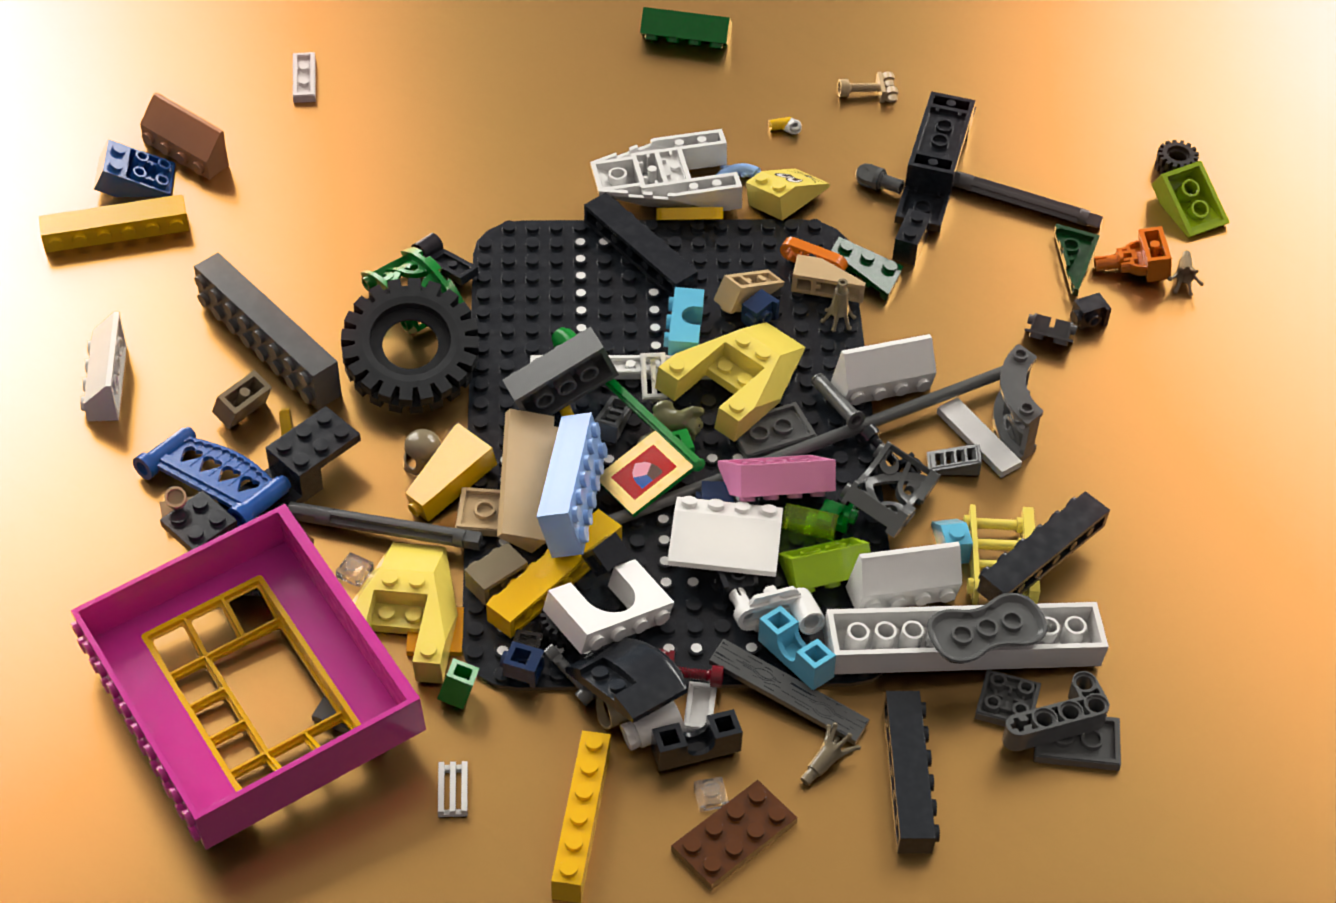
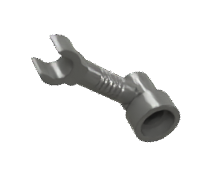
[544,643,595,706]

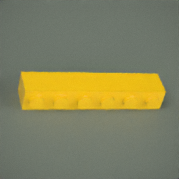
[39,194,190,253]
[486,509,622,638]
[551,730,611,903]

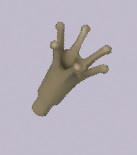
[1168,250,1204,296]
[820,279,856,332]
[800,722,861,786]

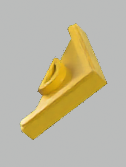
[279,407,292,436]

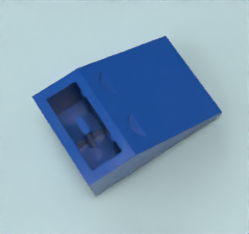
[94,139,175,197]

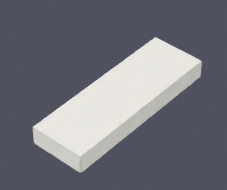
[293,52,316,103]

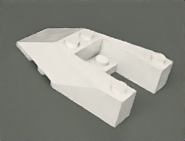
[590,129,742,211]

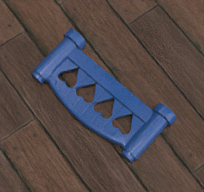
[133,426,291,527]

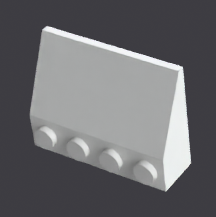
[667,496,783,577]

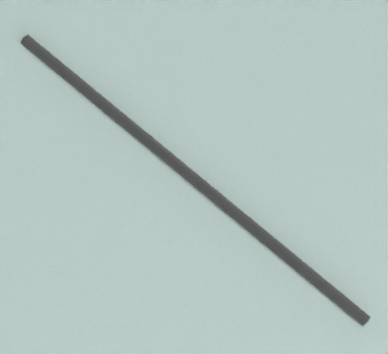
[608,365,1033,525]

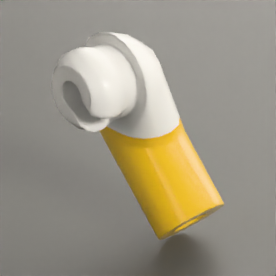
[768,117,802,134]

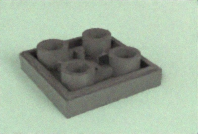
[974,670,1041,727]

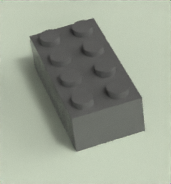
[503,327,619,416]

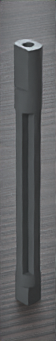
[954,170,1104,229]
[288,501,483,550]

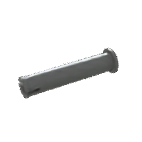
[811,373,865,429]

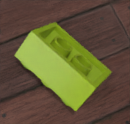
[778,537,871,593]

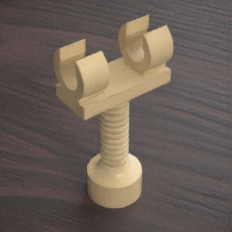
[838,71,899,103]
[159,486,193,518]

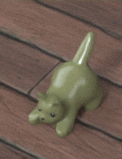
[637,400,704,444]

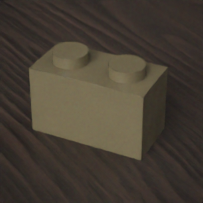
[212,370,272,429]
[464,542,528,606]

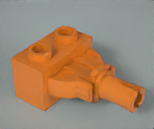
[1094,226,1172,282]

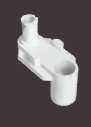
[729,585,826,635]

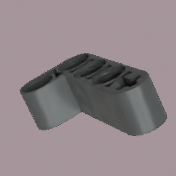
[1002,671,1110,751]

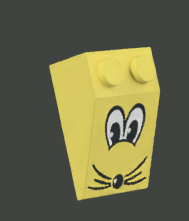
[746,169,830,221]

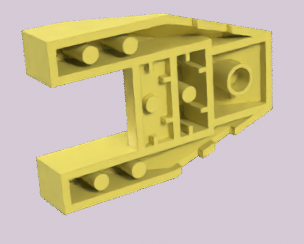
[655,322,805,442]
[352,542,458,684]

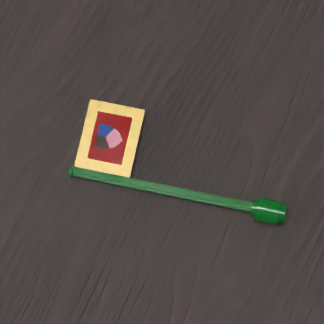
[551,327,705,517]

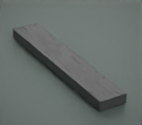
[709,639,870,745]

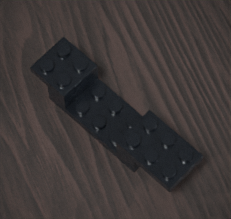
[894,91,976,232]
[160,406,361,551]

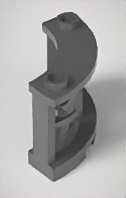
[992,344,1044,462]
[840,441,941,538]

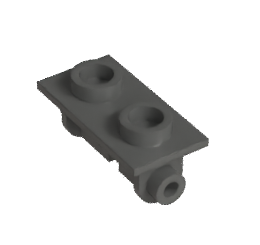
[1025,313,1077,346]

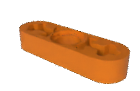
[780,237,848,271]

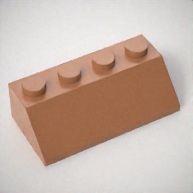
[140,92,229,180]

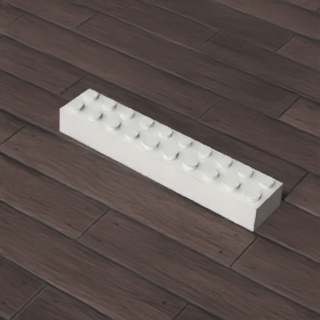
[823,602,1109,674]

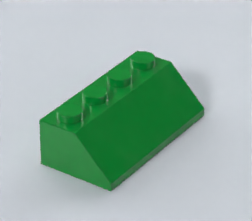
[640,7,733,49]

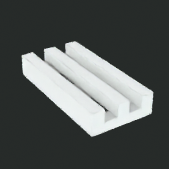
[640,352,668,403]
[438,761,468,817]

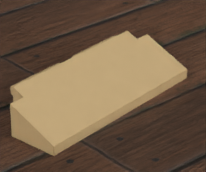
[497,409,559,553]

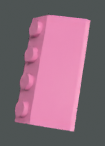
[718,455,836,502]

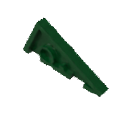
[1054,224,1100,296]

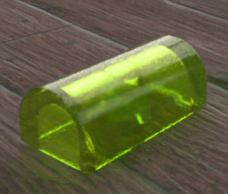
[781,503,839,541]

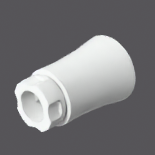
[620,701,686,751]

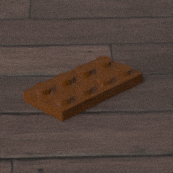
[671,780,798,891]

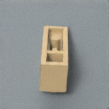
[791,254,866,303]
[714,269,785,314]

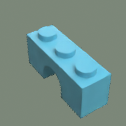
[664,287,704,355]
[758,605,836,690]

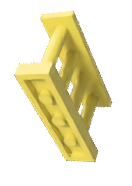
[963,504,1041,605]

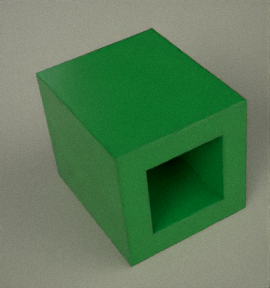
[437,658,479,709]

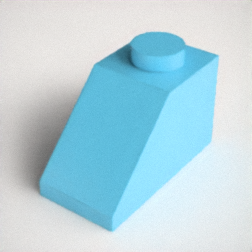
[931,519,973,564]

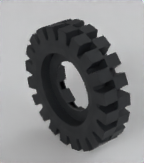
[341,278,479,414]

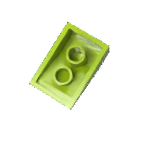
[1151,160,1230,238]

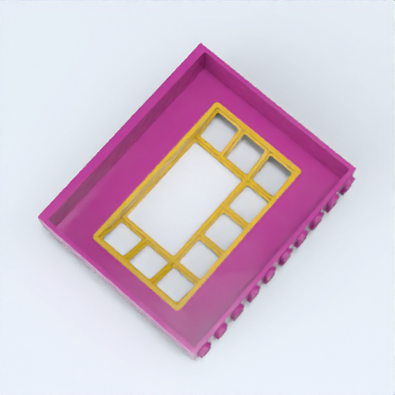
[70,504,426,850]

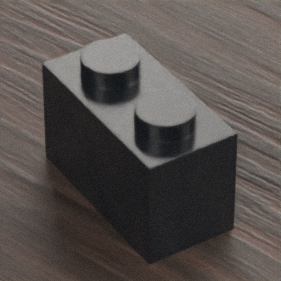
[892,208,932,266]

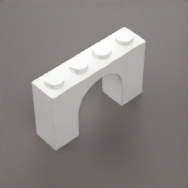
[543,559,674,654]

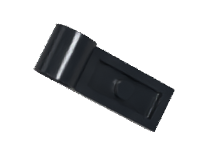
[411,233,479,286]

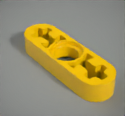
[656,207,723,220]

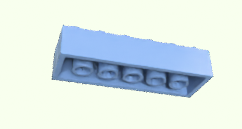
[537,412,607,558]

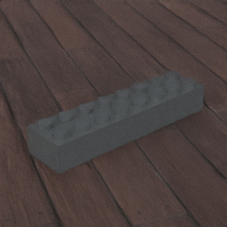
[194,252,342,410]

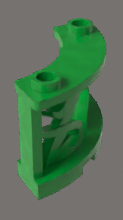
[361,247,464,334]

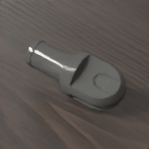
[855,163,905,194]

